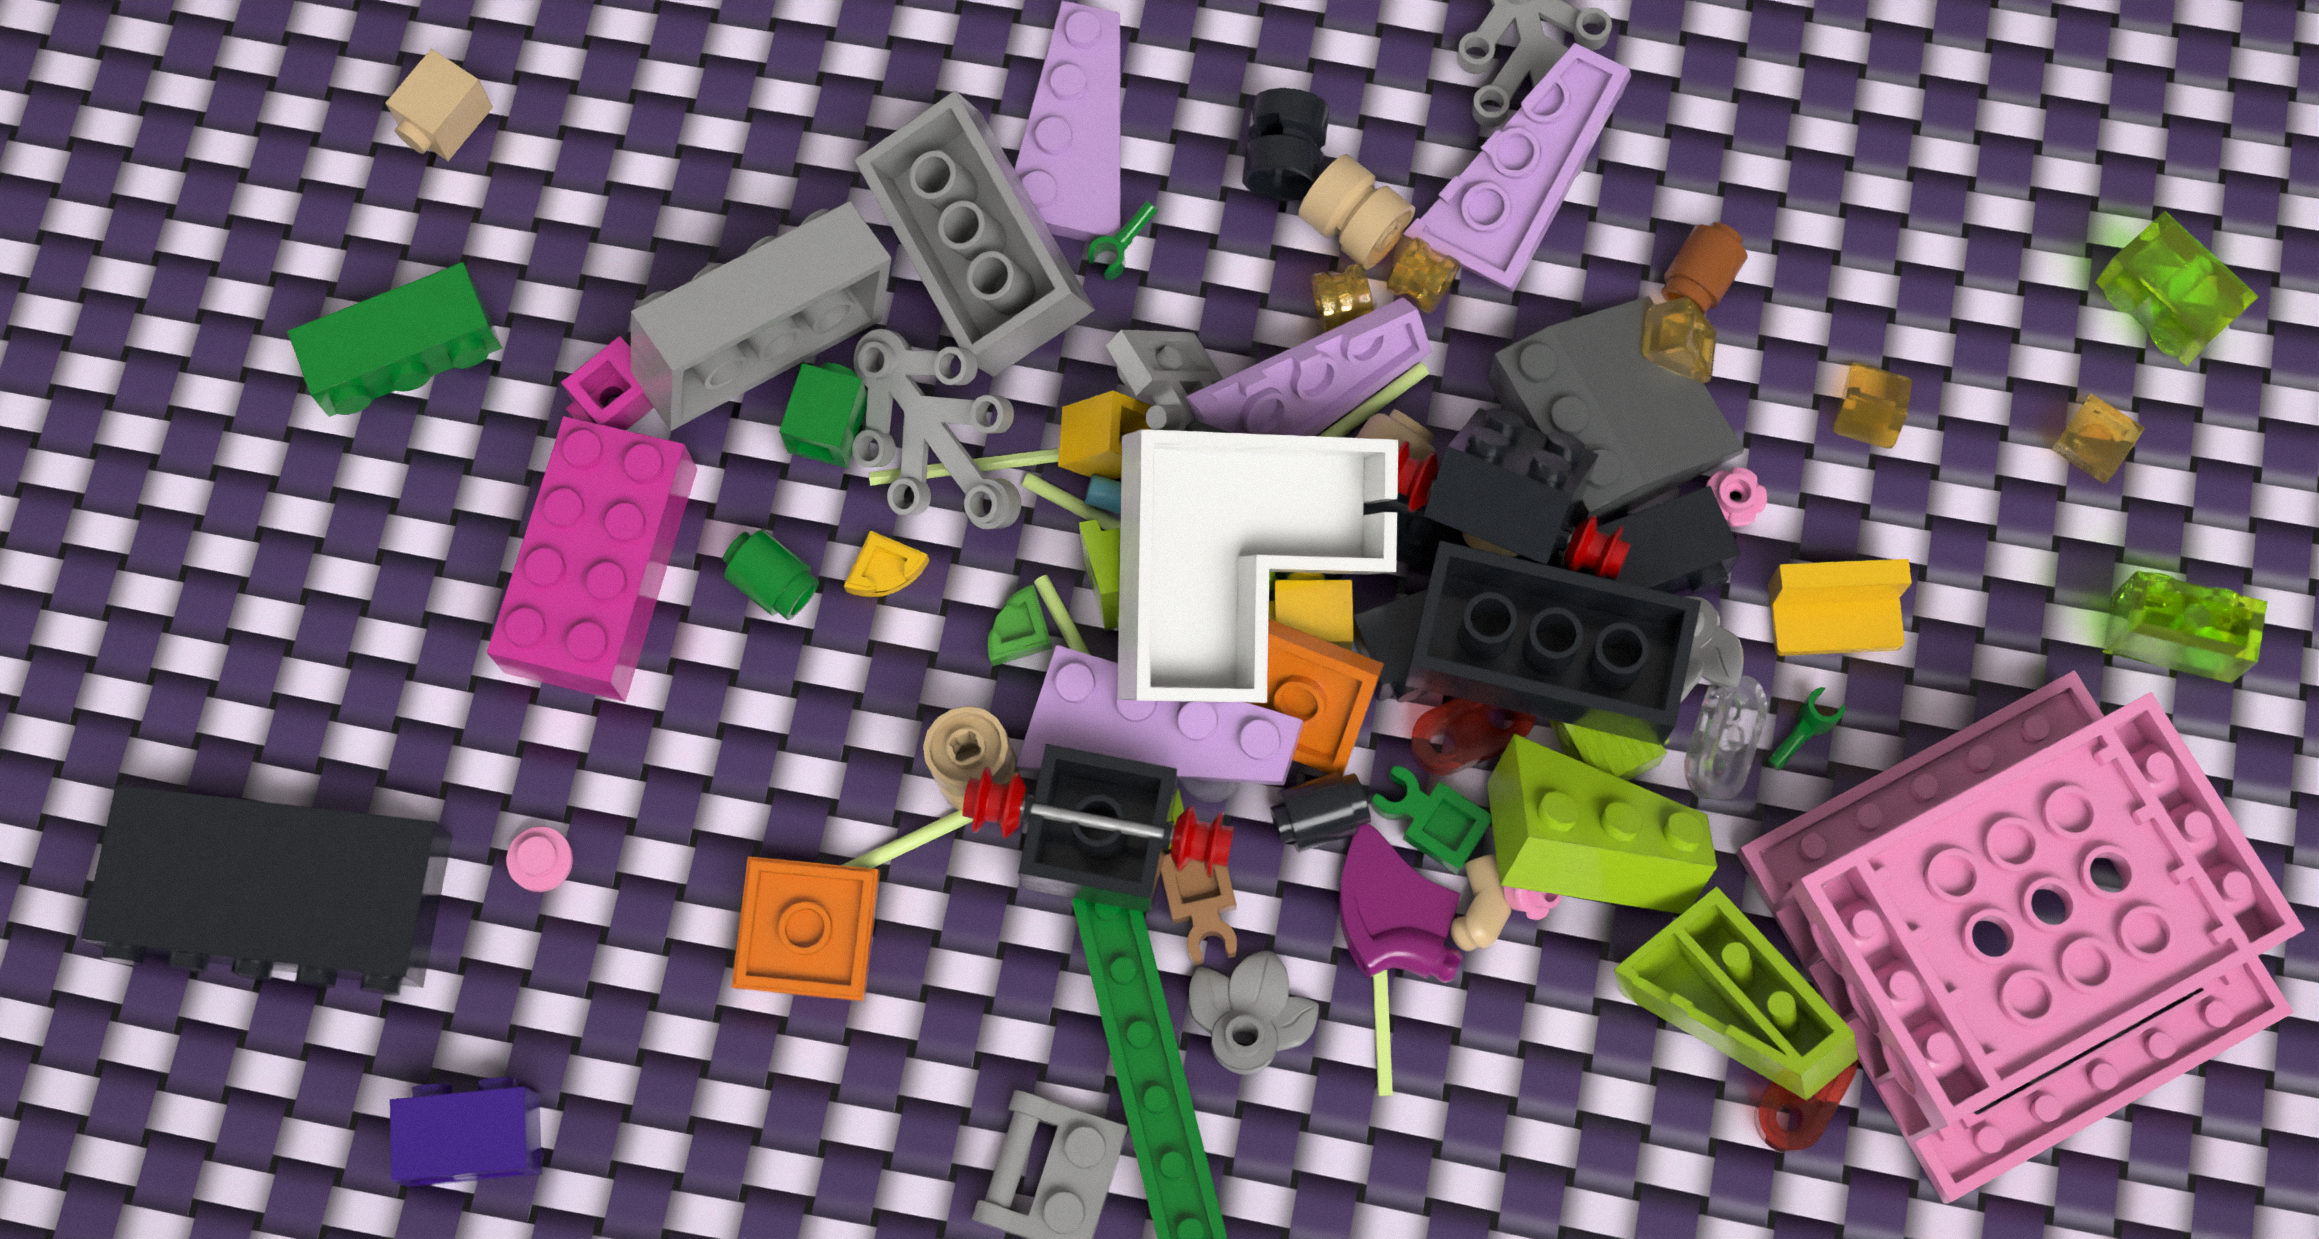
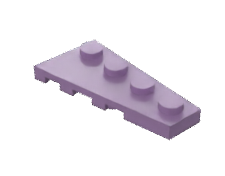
[1014,1,1121,243]
[1403,43,1631,293]
[1185,298,1432,436]
[1015,645,1304,785]

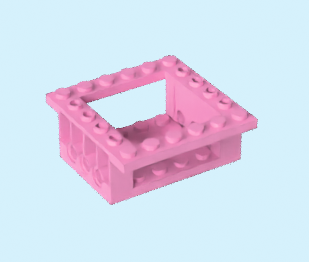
[1736,670,2305,1205]

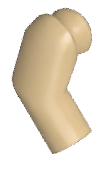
[1451,855,1511,951]

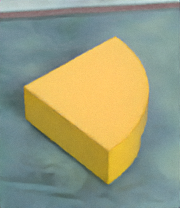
[844,530,929,597]

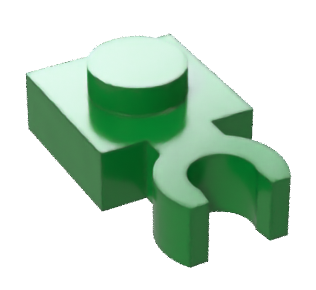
[1371,766,1492,875]

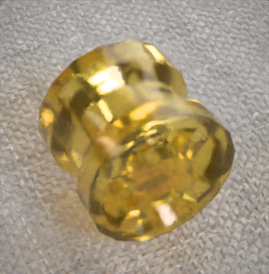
[1386,237,1461,314]
[1311,263,1374,333]

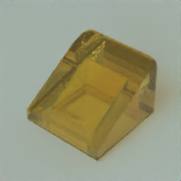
[1641,296,1717,383]
[1834,362,1912,449]

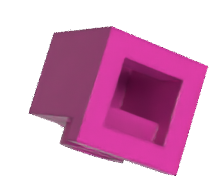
[561,336,654,430]

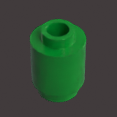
[722,529,819,620]

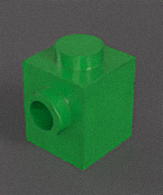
[779,363,867,469]

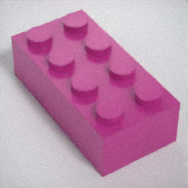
[487,416,698,702]

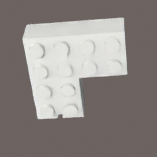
[1117,429,1398,703]

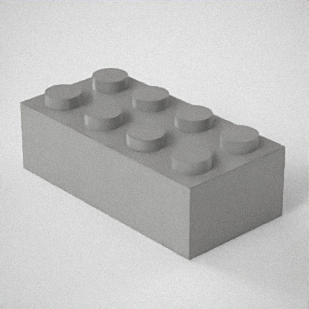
[854,91,1095,377]
[630,201,892,431]

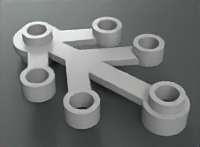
[1457,0,1626,177]
[852,329,1021,529]

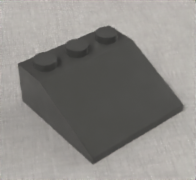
[1487,296,1744,529]

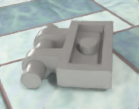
[1105,329,1223,431]

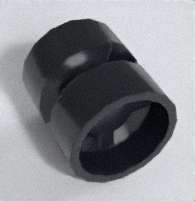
[1242,88,1330,201]

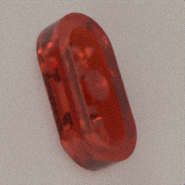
[1410,698,1536,776]
[1754,1059,1858,1153]

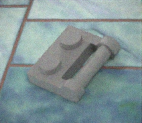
[971,1090,1129,1239]

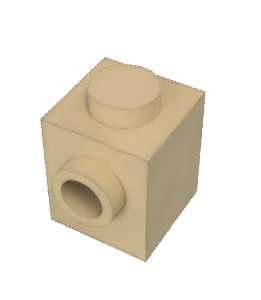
[386,48,493,161]

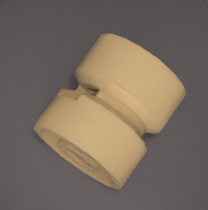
[1299,154,1416,270]
[923,706,1020,811]

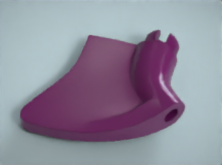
[1339,824,1463,983]

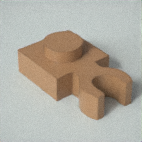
[1161,854,1237,966]

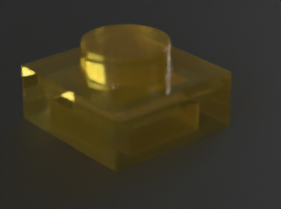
[2051,394,2145,484]

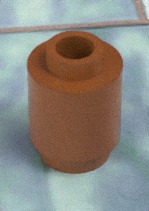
[1661,222,1748,318]

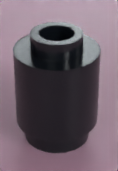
[1270,772,1371,853]

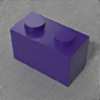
[390,1077,542,1187]

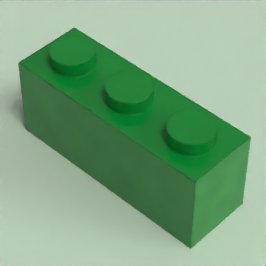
[287,262,502,417]

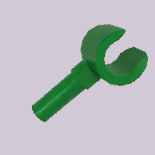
[1088,200,1158,280]
[1767,687,1845,771]

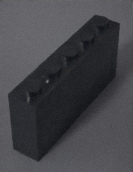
[81,785,453,996]

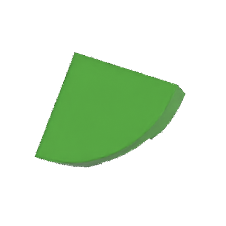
[988,584,1053,666]

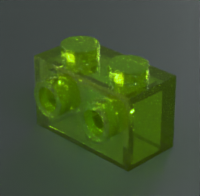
[2095,211,2259,367]
[2103,571,2268,683]

